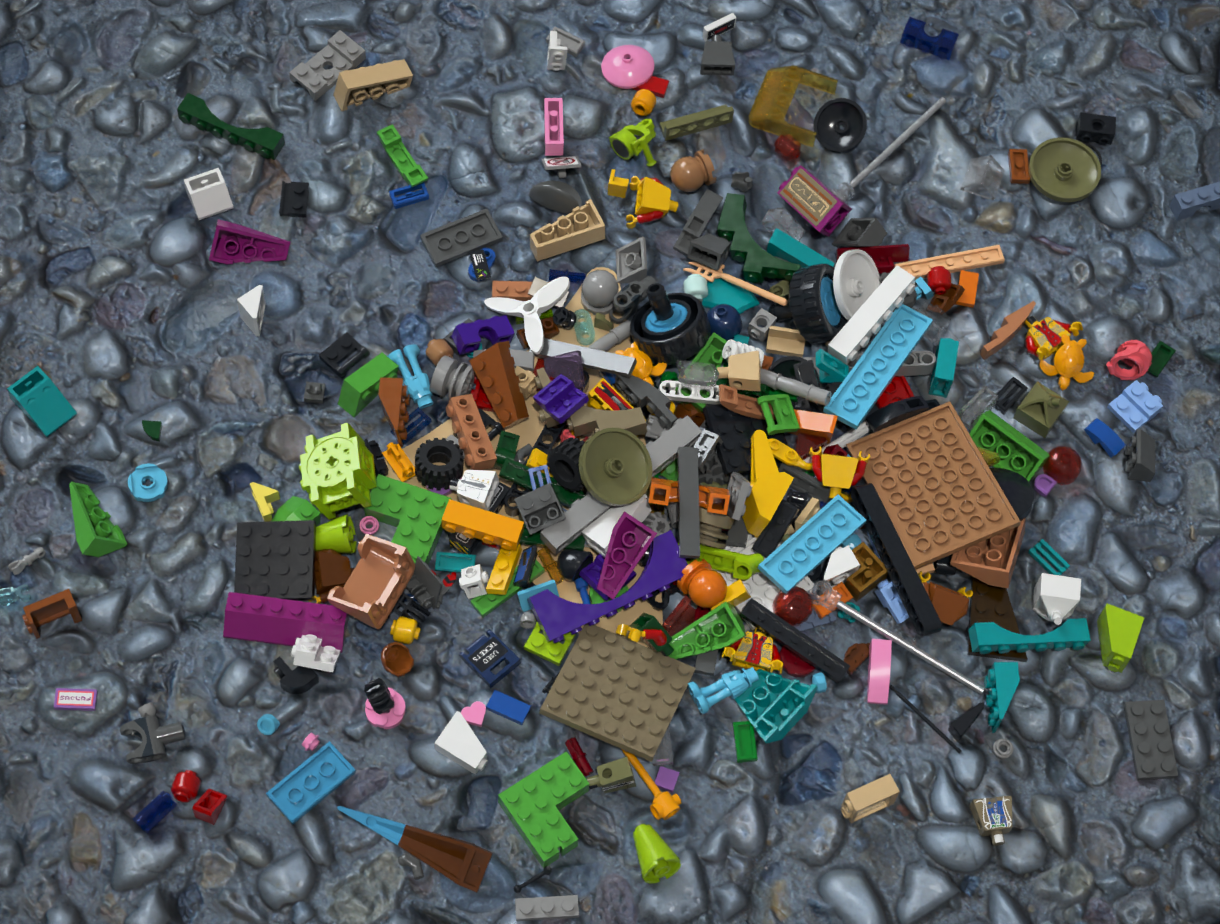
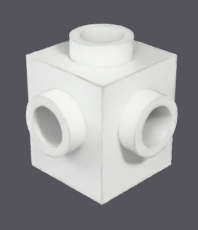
[459,564,489,599]

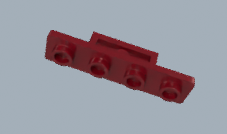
[836,244,910,274]

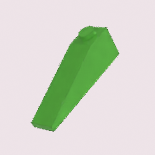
[271,496,321,526]
[669,602,746,660]

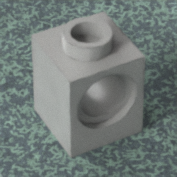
[747,308,777,342]

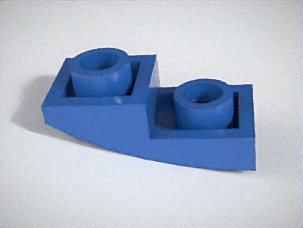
[1084,418,1126,458]

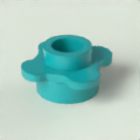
[838,602,860,623]

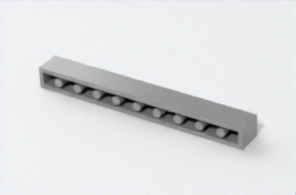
[540,415,703,556]

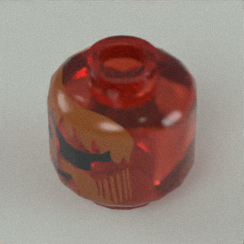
[774,134,801,161]

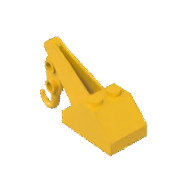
[742,430,812,538]

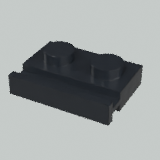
[279,181,309,218]

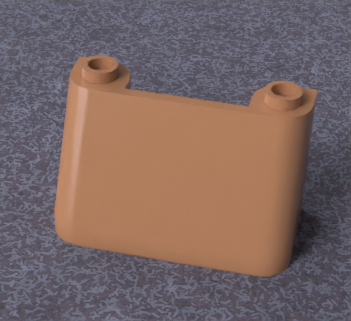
[327,534,415,629]

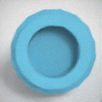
[257,714,280,735]

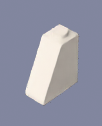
[434,711,488,775]

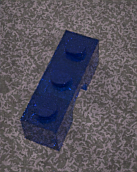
[900,17,959,60]

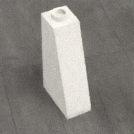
[581,494,652,557]

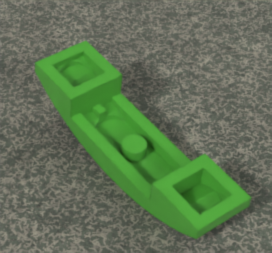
[377,124,428,187]

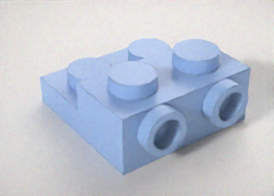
[1107,380,1163,434]
[874,579,909,624]

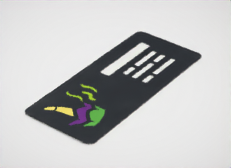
[469,250,491,280]

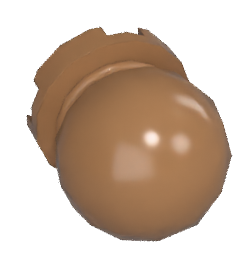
[670,149,716,192]

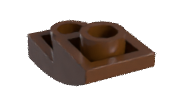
[516,317,560,349]

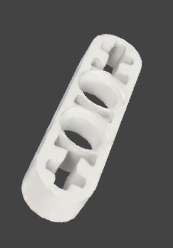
[658,380,721,405]

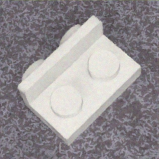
[547,31,568,71]

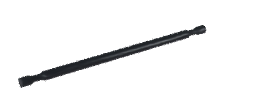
[889,685,962,754]

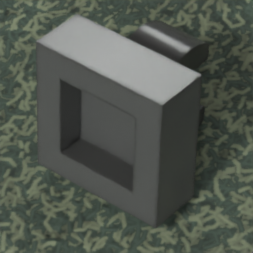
[304,382,326,404]

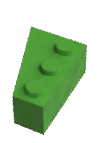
[338,353,399,418]

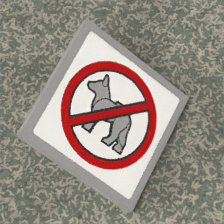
[541,156,581,178]

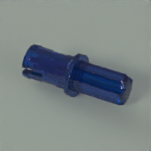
[549,269,586,283]

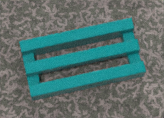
[1028,539,1070,576]

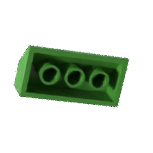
[969,410,1051,483]

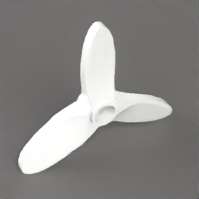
[484,277,570,354]

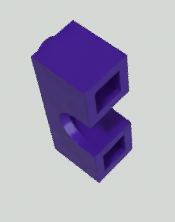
[451,315,515,355]

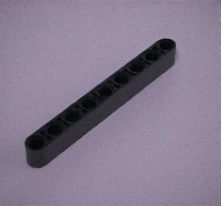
[504,370,590,517]
[851,483,942,637]

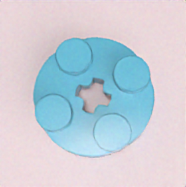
[128,463,168,502]

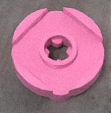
[365,688,406,729]

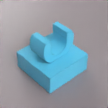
[915,276,934,300]

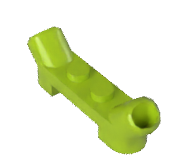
[678,542,764,580]

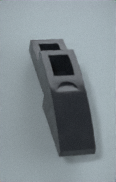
[866,396,940,432]

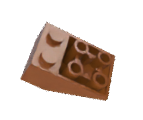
[378,378,411,447]

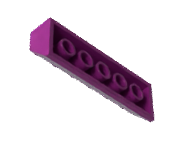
[223,592,349,653]

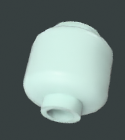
[683,274,708,302]

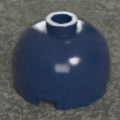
[707,304,742,341]

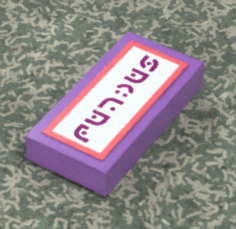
[54,688,98,711]

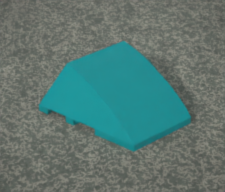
[734,669,818,743]

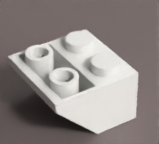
[184,168,234,220]

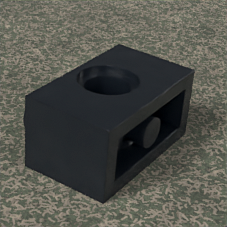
[1076,112,1116,145]

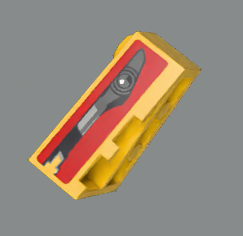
[587,378,646,437]

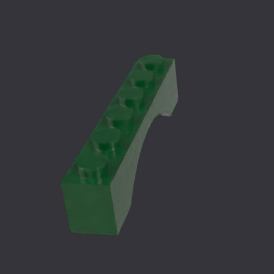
[177,93,285,160]

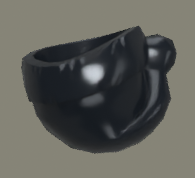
[557,549,593,582]

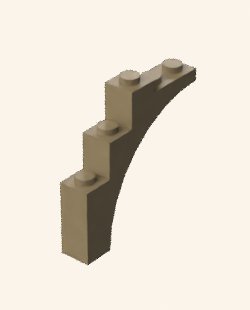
[534,367,647,437]

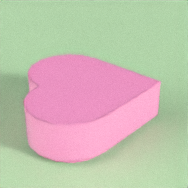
[461,701,486,727]

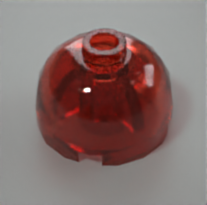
[1043,446,1082,485]
[772,586,813,626]

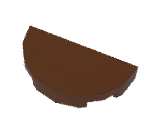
[844,643,870,676]

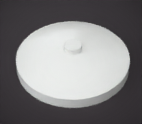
[833,249,881,321]

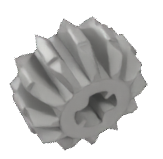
[642,512,673,537]

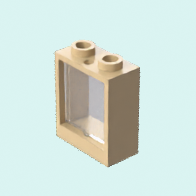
[841,774,900,823]

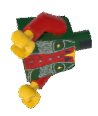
[616,613,674,657]

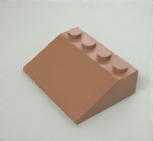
[950,518,1026,588]

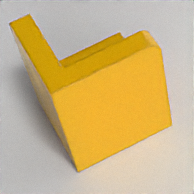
[608,169,629,198]

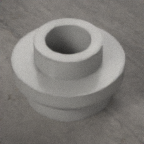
[993,739,1013,759]

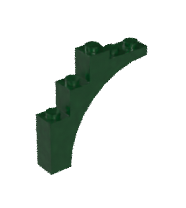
[717,193,801,283]

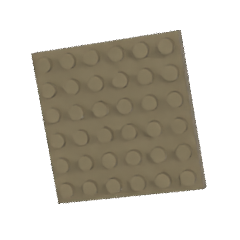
[539,623,696,762]

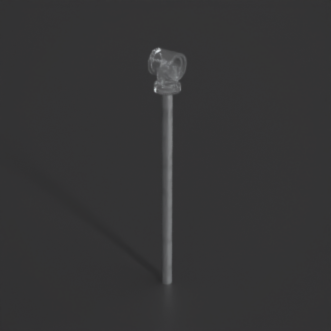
[831,97,946,204]
[808,581,985,694]

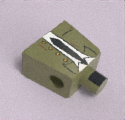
[587,757,636,793]

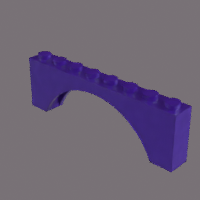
[527,530,688,643]

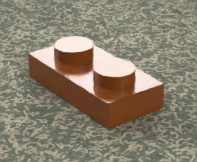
[1008,149,1030,184]

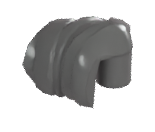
[731,172,753,192]

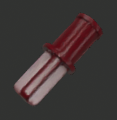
[565,737,594,777]

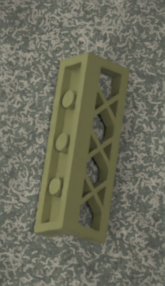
[659,104,734,141]

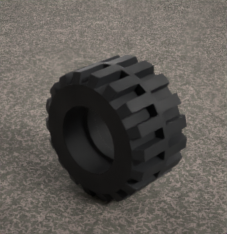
[547,437,585,491]
[415,438,464,490]

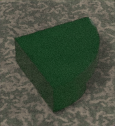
[142,420,162,442]

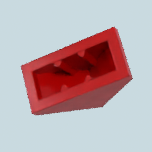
[192,789,227,825]

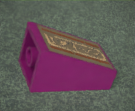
[777,165,852,237]

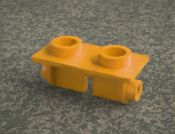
[382,442,416,482]

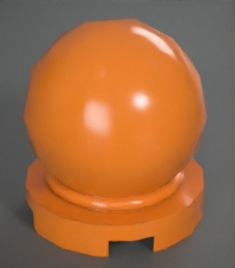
[677,559,727,608]

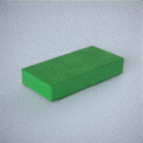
[732,721,758,763]

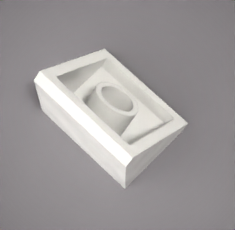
[237,285,266,337]

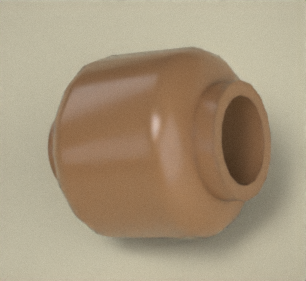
[426,339,454,366]

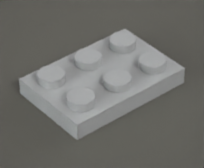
[727,472,752,520]

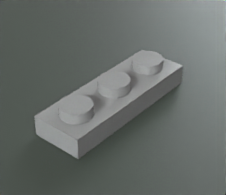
[515,895,579,921]

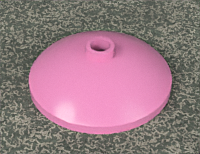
[601,45,654,89]

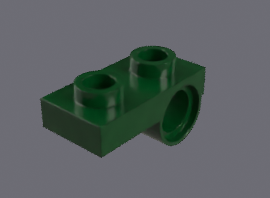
[493,430,520,470]

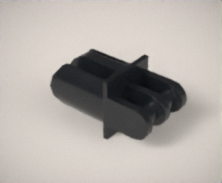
[392,592,431,628]

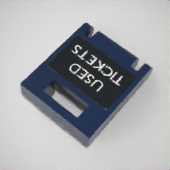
[459,629,521,688]

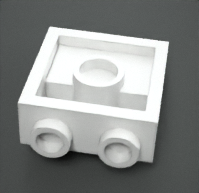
[291,634,340,673]

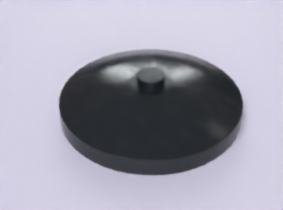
[989,468,1034,521]

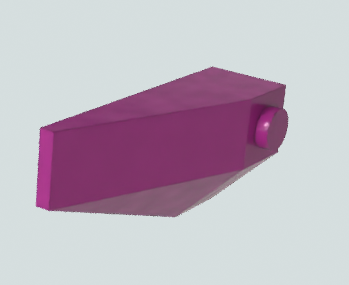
[209,219,290,264]
[597,511,657,599]

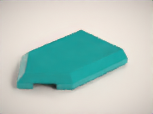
[702,274,760,314]

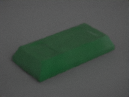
[1147,341,1176,377]

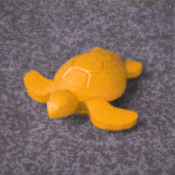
[1039,334,1094,391]
[615,341,667,386]

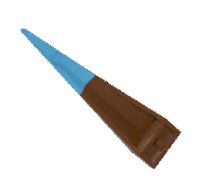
[337,806,493,892]

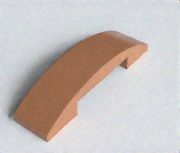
[719,384,776,420]

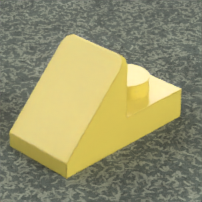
[250,482,280,522]

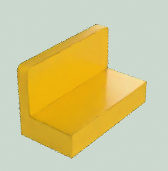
[711,579,751,610]

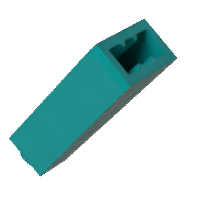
[767,228,835,268]

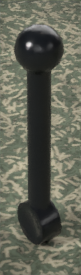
[514,866,552,893]

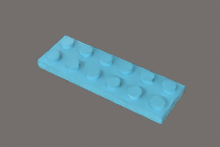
[758,494,866,594]

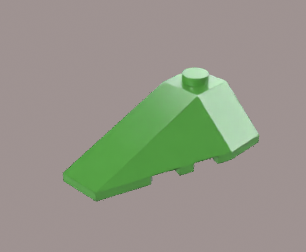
[69,482,127,557]

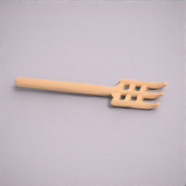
[683,261,788,306]

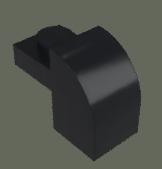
[273,656,319,694]

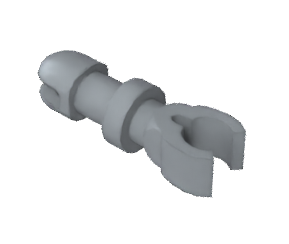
[8,547,46,575]

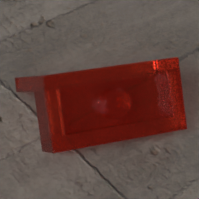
[662,595,696,637]

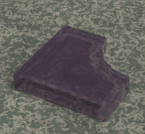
[544,350,585,389]

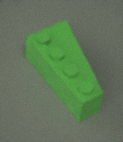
[675,332,727,412]

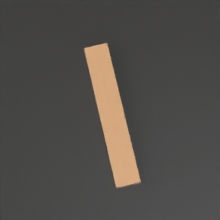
[894,245,1005,280]

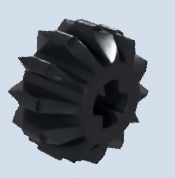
[364,678,394,714]

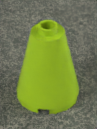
[315,514,357,554]
[633,824,681,884]

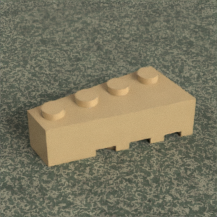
[333,59,413,111]
[530,199,605,261]

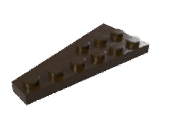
[967,576,1028,662]

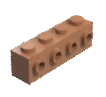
[446,394,497,470]

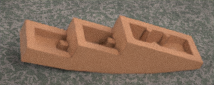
[980,301,1036,360]

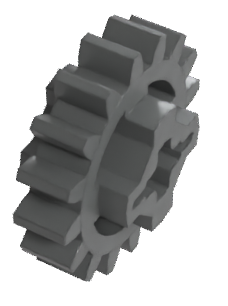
[698,451,730,486]

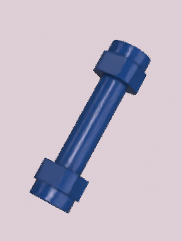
[574,578,591,604]

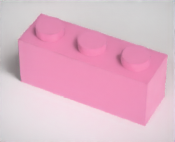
[544,98,564,156]

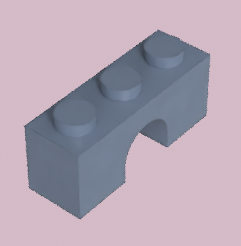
[1169,182,1220,221]

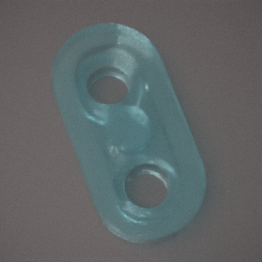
[573,309,595,345]

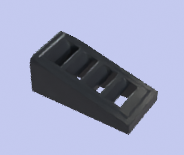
[948,702,985,742]

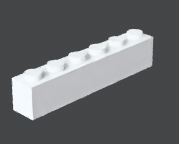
[828,265,916,365]

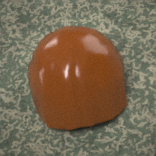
[381,642,414,677]

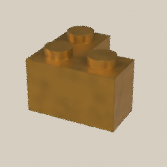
[845,542,888,601]

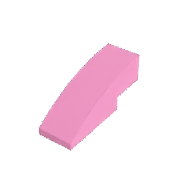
[867,639,892,705]

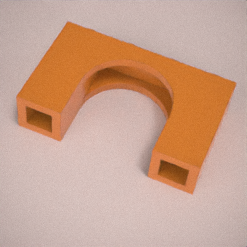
[648,477,730,515]

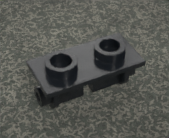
[364,439,389,478]

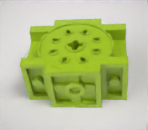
[299,422,377,520]

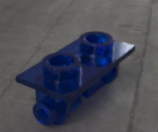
[132,791,177,833]

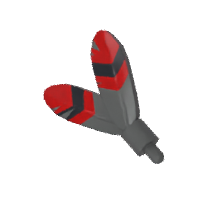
[431,570,456,608]

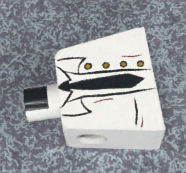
[450,470,499,511]

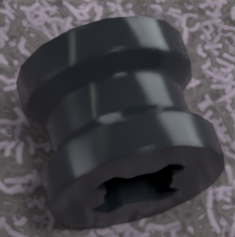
[553,307,577,329]

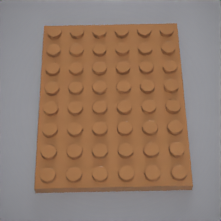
[846,401,1020,569]

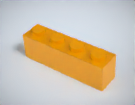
[441,499,524,550]

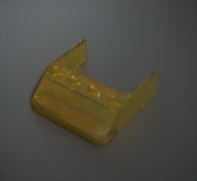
[748,65,838,147]

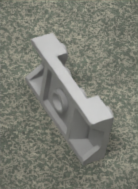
[289,30,366,101]

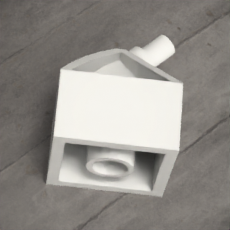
[1032,573,1081,625]

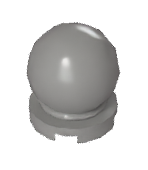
[581,270,619,315]

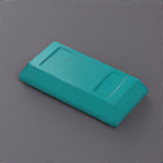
[435,552,476,573]

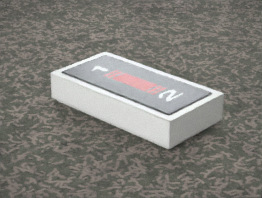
[702,13,737,42]

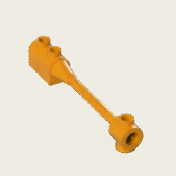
[621,749,681,820]

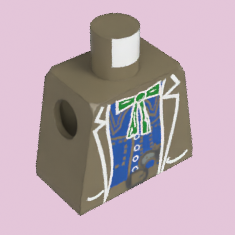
[970,796,1012,846]

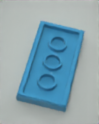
[266,741,356,825]

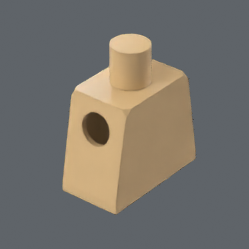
[717,351,761,391]

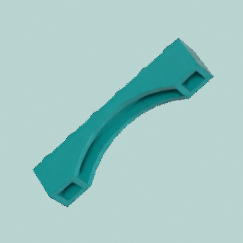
[968,618,1091,654]

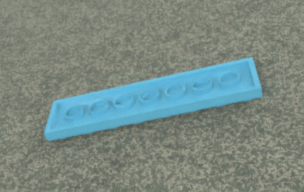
[823,304,933,430]

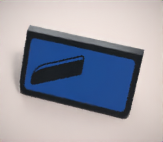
[513,545,538,589]

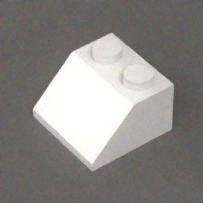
[819,545,860,595]

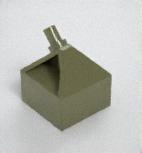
[1013,381,1069,438]

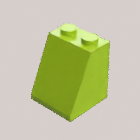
[1097,603,1145,673]

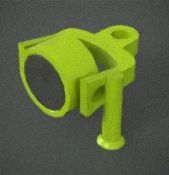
[608,118,656,166]

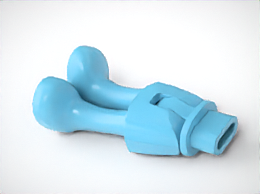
[387,344,433,409]
[687,667,759,714]

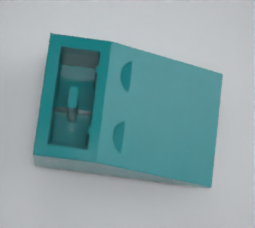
[7,366,77,437]
[984,662,1020,733]

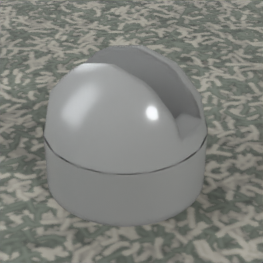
[520,612,536,629]
[138,702,156,717]

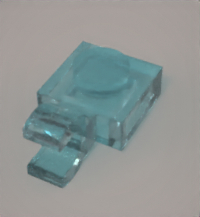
[0,584,31,606]

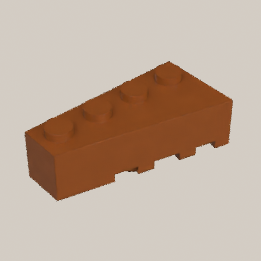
[469,341,529,428]

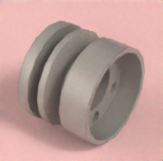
[430,355,476,399]

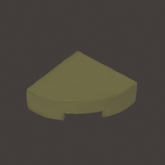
[594,313,614,331]

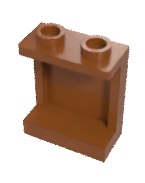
[22,589,82,639]

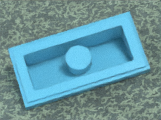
[517,580,559,612]

